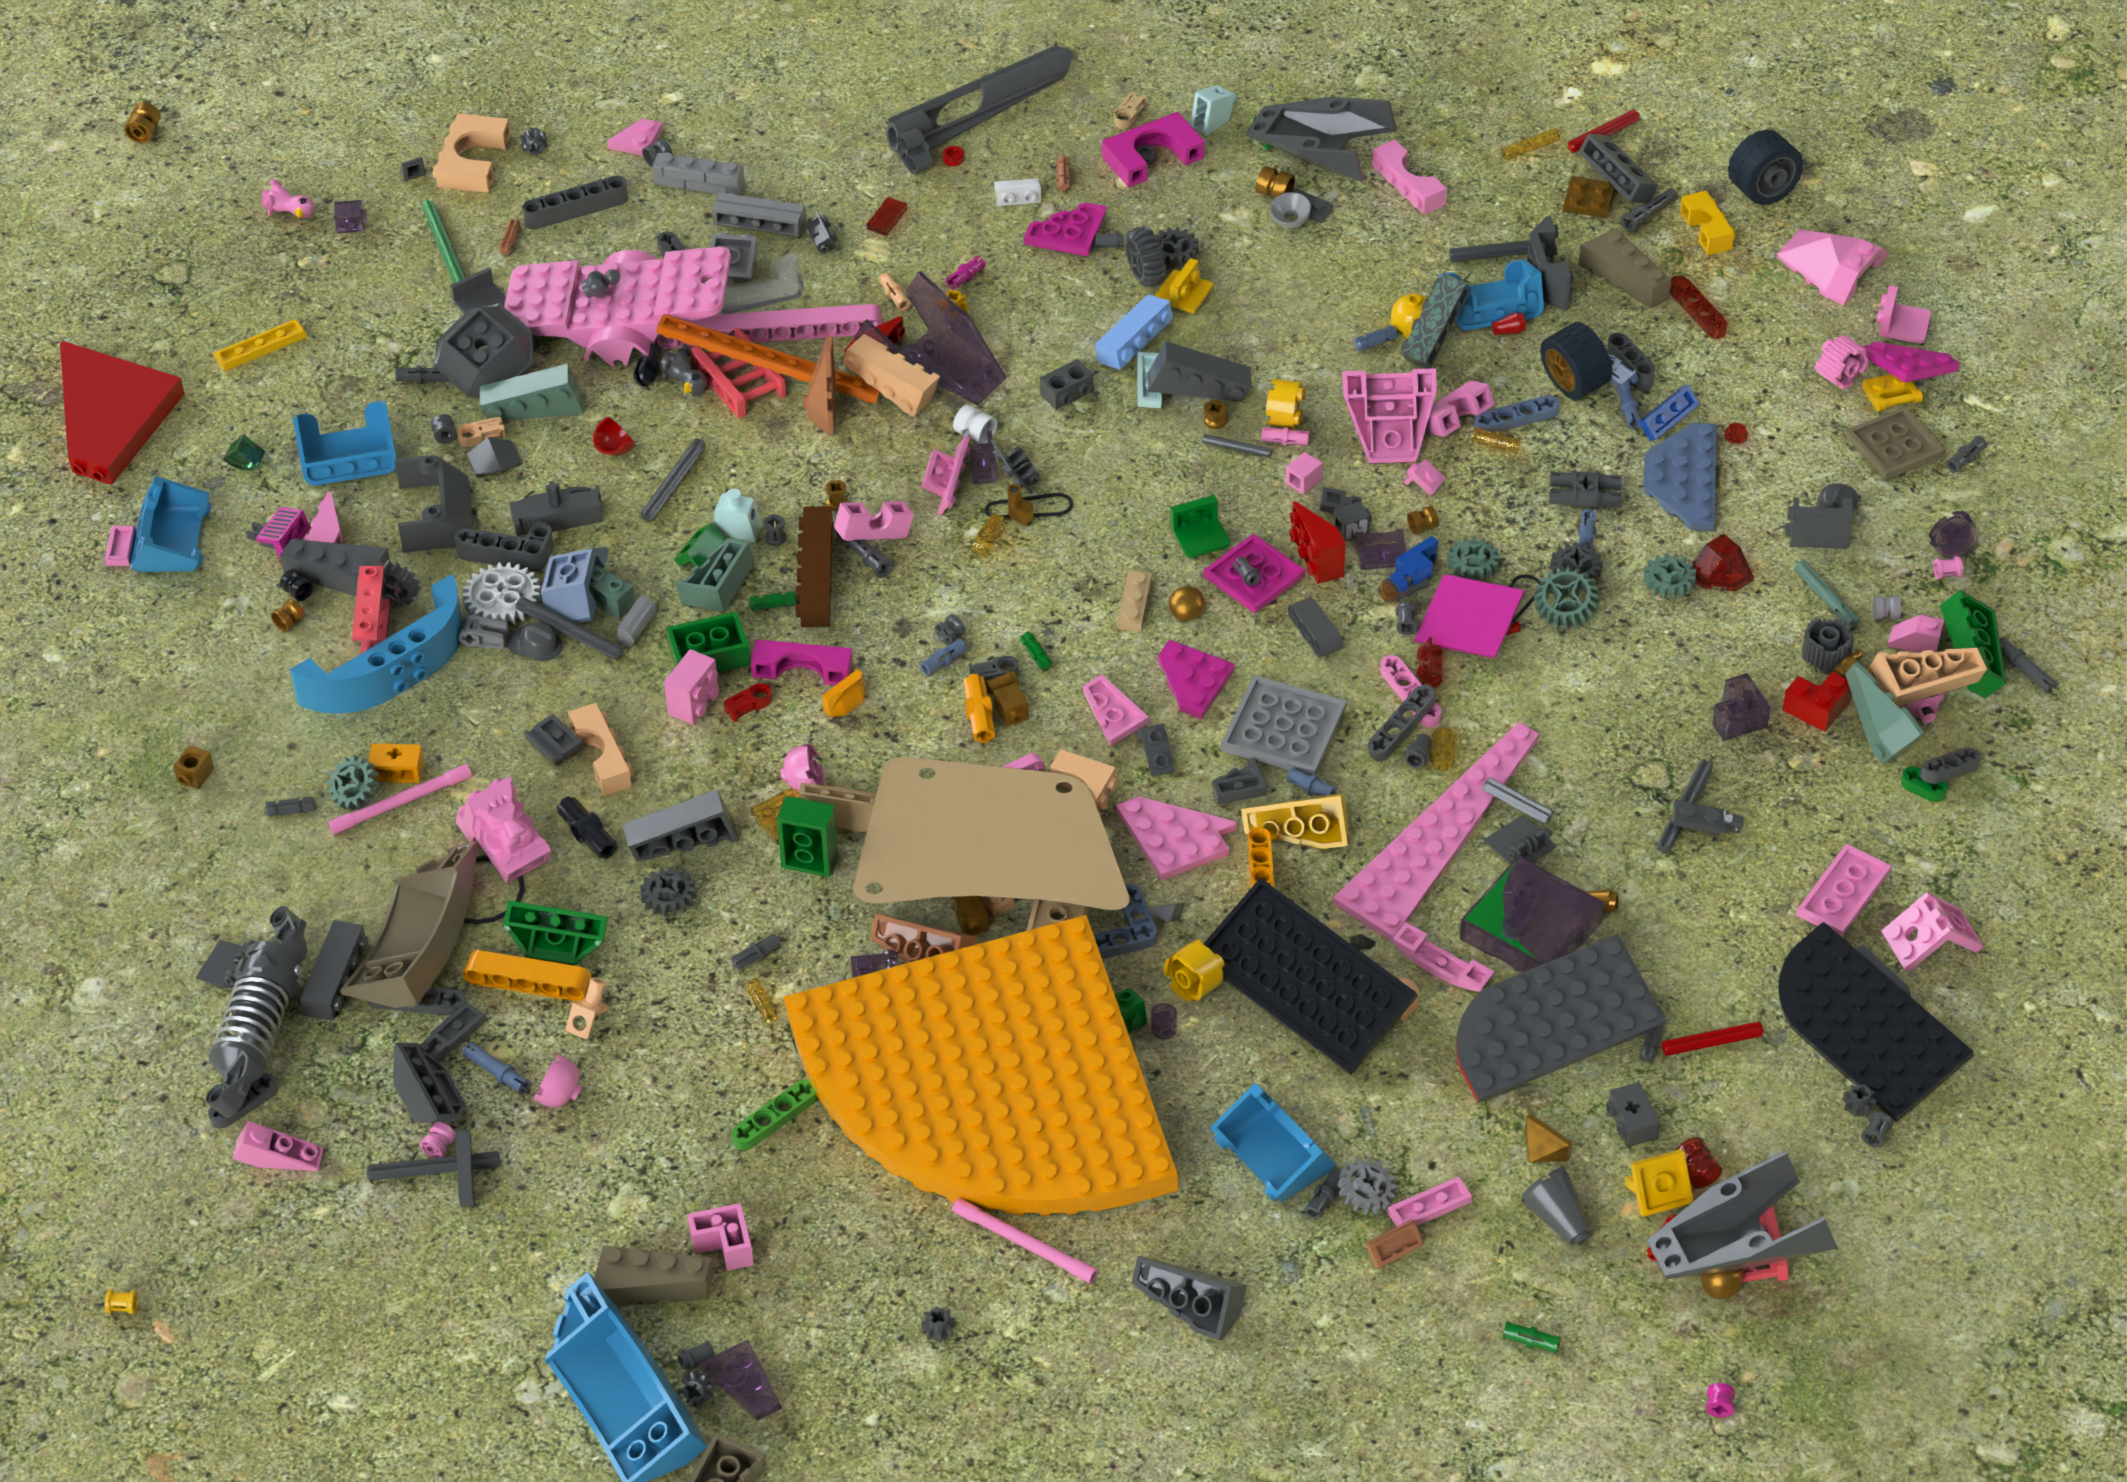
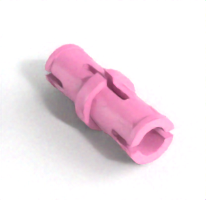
[1261,427,1309,446]

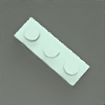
[1137,352,1162,408]

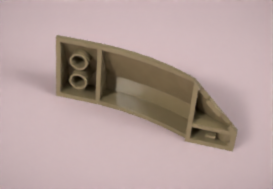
[340,841,478,1008]

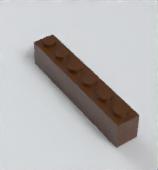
[796,506,833,628]

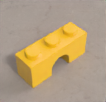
[1680,190,1736,255]

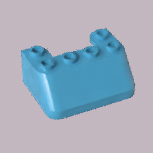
[292,400,396,486]

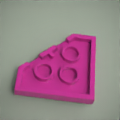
[1024,202,1107,256]
[1862,342,1960,383]
[1158,639,1235,719]

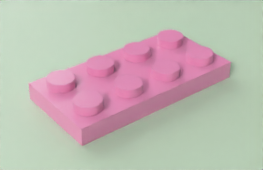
[1796,844,1892,937]

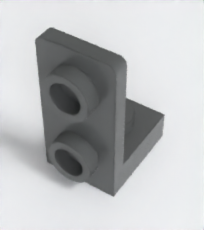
[1136,723,1175,777]

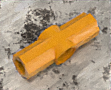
[963,674,995,743]

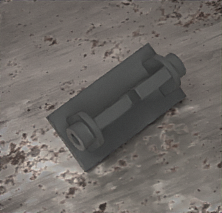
[806,209,839,253]

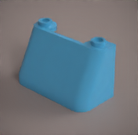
[1438,259,1544,330]
[130,476,212,572]
[1210,1083,1337,1203]

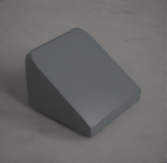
[400,157,425,182]
[1148,902,1185,922]

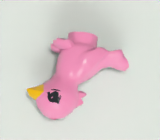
[262,179,314,218]

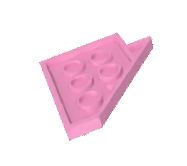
[1116,796,1237,881]

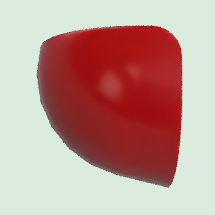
[593,417,636,456]

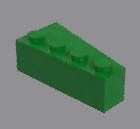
[1939,590,2006,699]

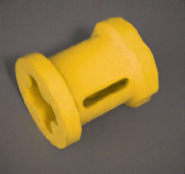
[105,1289,138,1315]

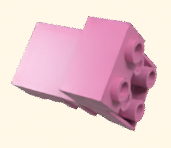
[456,776,552,884]

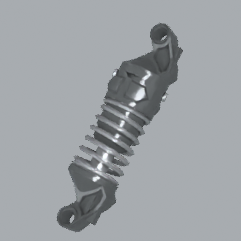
[205,906,308,1118]

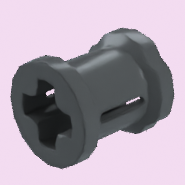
[764,514,786,546]
[1395,603,1418,635]
[1861,1112,1893,1147]

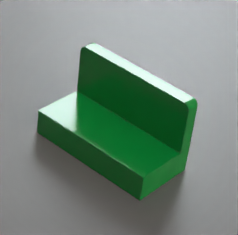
[674,523,726,567]

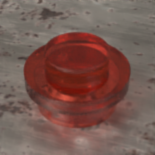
[1724,423,1748,444]

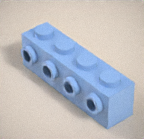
[1095,294,1173,370]

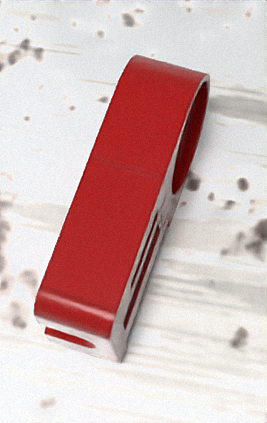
[723,683,772,722]

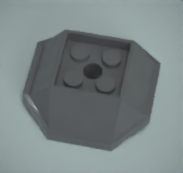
[434,303,534,397]

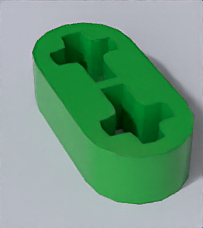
[1901,767,1948,802]

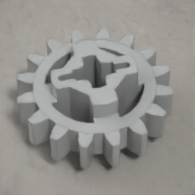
[1337,1158,1397,1215]

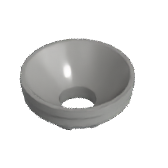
[1270,192,1311,228]

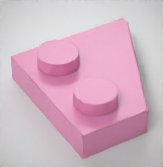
[607,118,663,156]

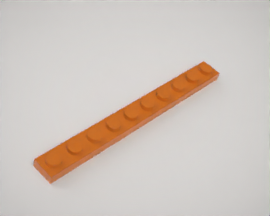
[656,314,881,404]

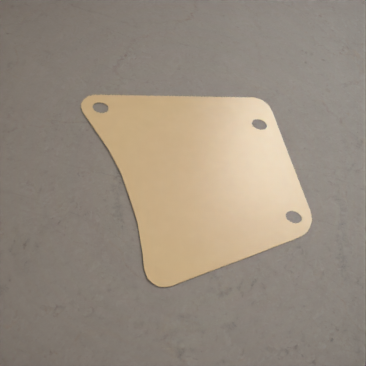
[853,757,1129,910]

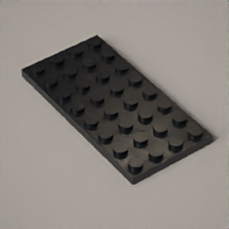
[1203,878,1418,1075]

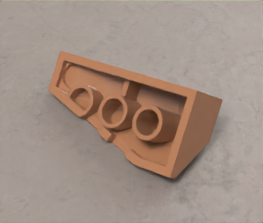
[803,335,837,435]
[870,913,977,964]

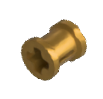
[826,480,848,511]

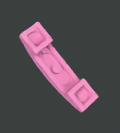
[1392,922,1495,992]

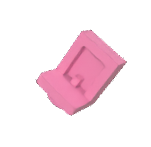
[1403,459,1446,496]

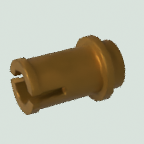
[986,671,1019,695]

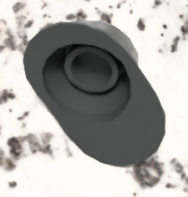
[1816,483,1859,513]
[506,622,563,661]

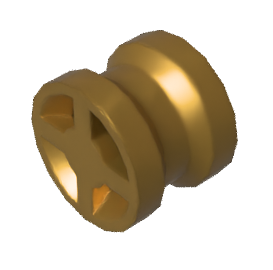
[1204,400,1227,429]

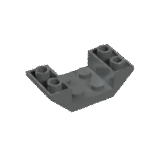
[1527,216,1574,311]

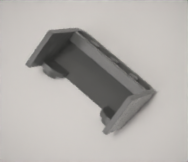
[395,455,473,553]

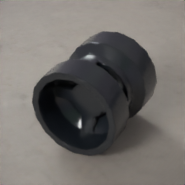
[279,569,314,601]

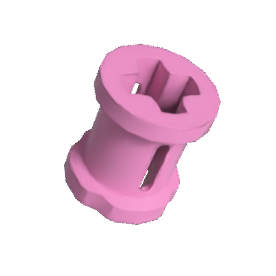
[1933,556,1963,580]

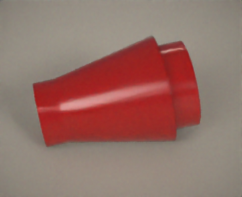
[1491,312,1526,336]

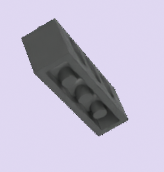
[1579,134,1658,203]

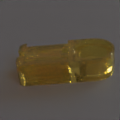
[972,513,1004,557]

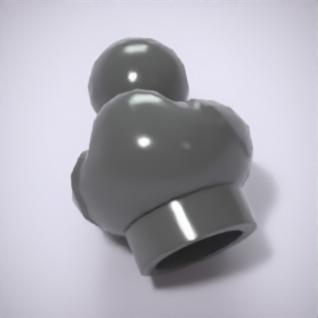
[581,269,620,298]

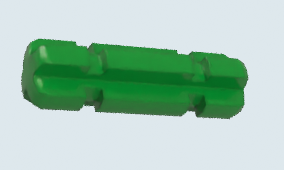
[749,591,797,611]
[1020,632,1052,671]

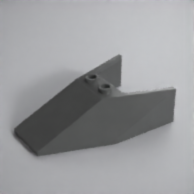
[1246,97,1397,182]
[1646,1150,1838,1279]

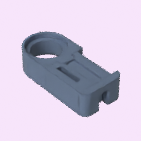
[1609,355,1639,391]

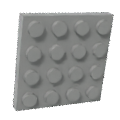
[1220,675,1347,776]

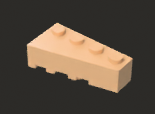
[843,334,940,418]
[1870,648,1987,706]

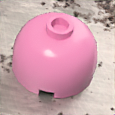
[780,743,825,793]
[533,1054,582,1108]

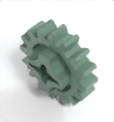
[1447,536,1500,581]
[1643,553,1696,599]
[326,755,379,810]

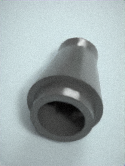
[1404,734,1431,769]

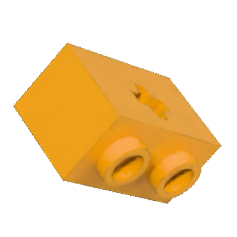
[368,743,424,783]

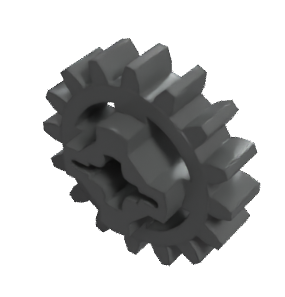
[1154,227,1199,268]
[1550,542,1603,582]
[375,560,421,606]
[640,866,696,917]

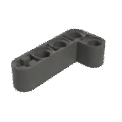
[454,523,554,571]

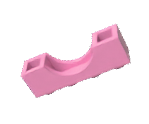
[1372,139,1447,215]

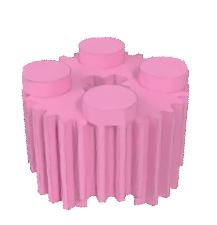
[1815,335,1870,389]

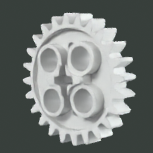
[462,562,541,625]

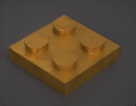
[1563,176,1615,219]

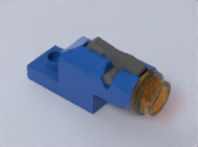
[1378,536,1438,603]

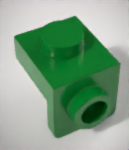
[1115,988,1147,1034]

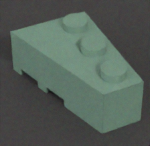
[675,539,755,611]

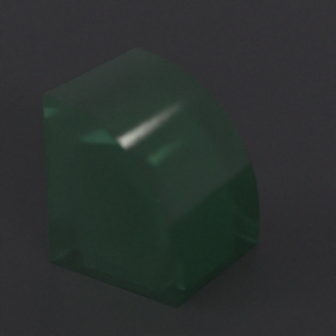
[223,434,265,470]

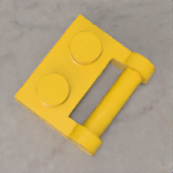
[1862,374,1923,412]

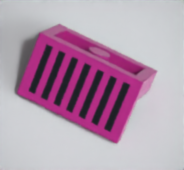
[256,507,311,558]

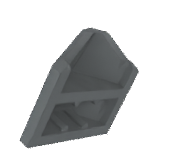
[467,437,521,478]

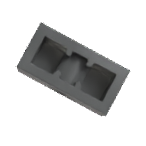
[1606,1082,1660,1147]

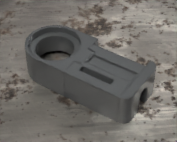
[969,656,1019,685]

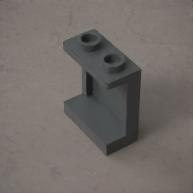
[1785,497,1853,549]

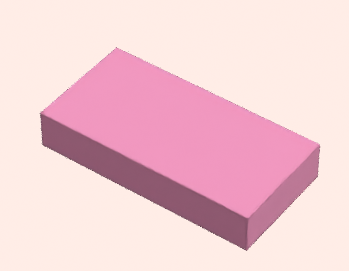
[105,526,136,566]

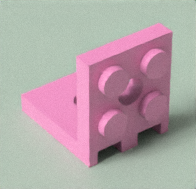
[1882,892,1984,972]

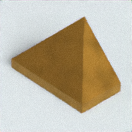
[1525,1113,1572,1163]

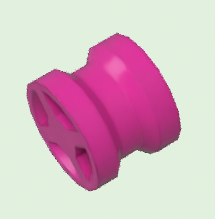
[1706,1383,1735,1418]

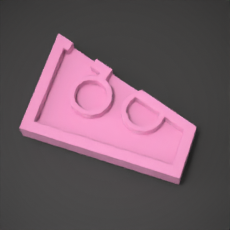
[1083,674,1149,747]

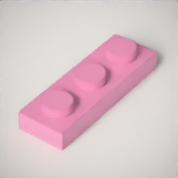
[1387,1176,1472,1227]

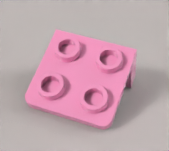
[1876,286,1931,343]

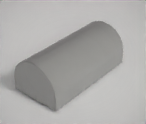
[617,595,657,647]

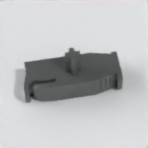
[509,481,603,536]

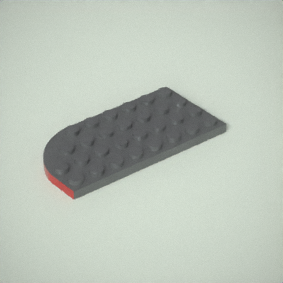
[1456,934,1667,1103]

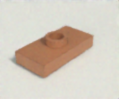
[1365,1219,1424,1269]

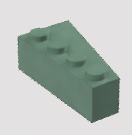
[480,363,584,420]

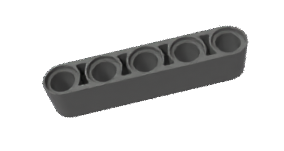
[522,175,628,229]

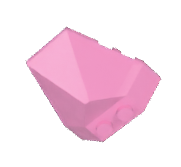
[1777,229,1889,305]
[1342,368,1437,464]

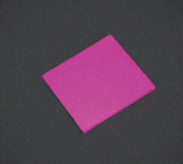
[1414,574,1525,658]

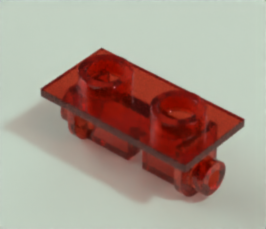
[1416,637,1443,687]

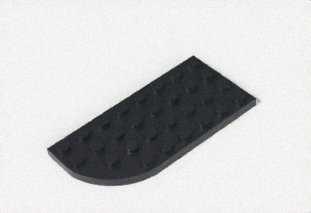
[1778,922,1974,1122]

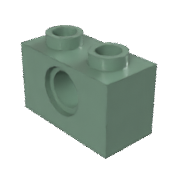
[588,565,635,620]

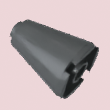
[1521,1168,1592,1246]

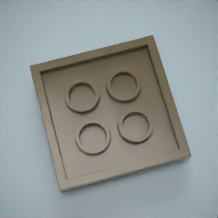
[1845,406,1945,480]

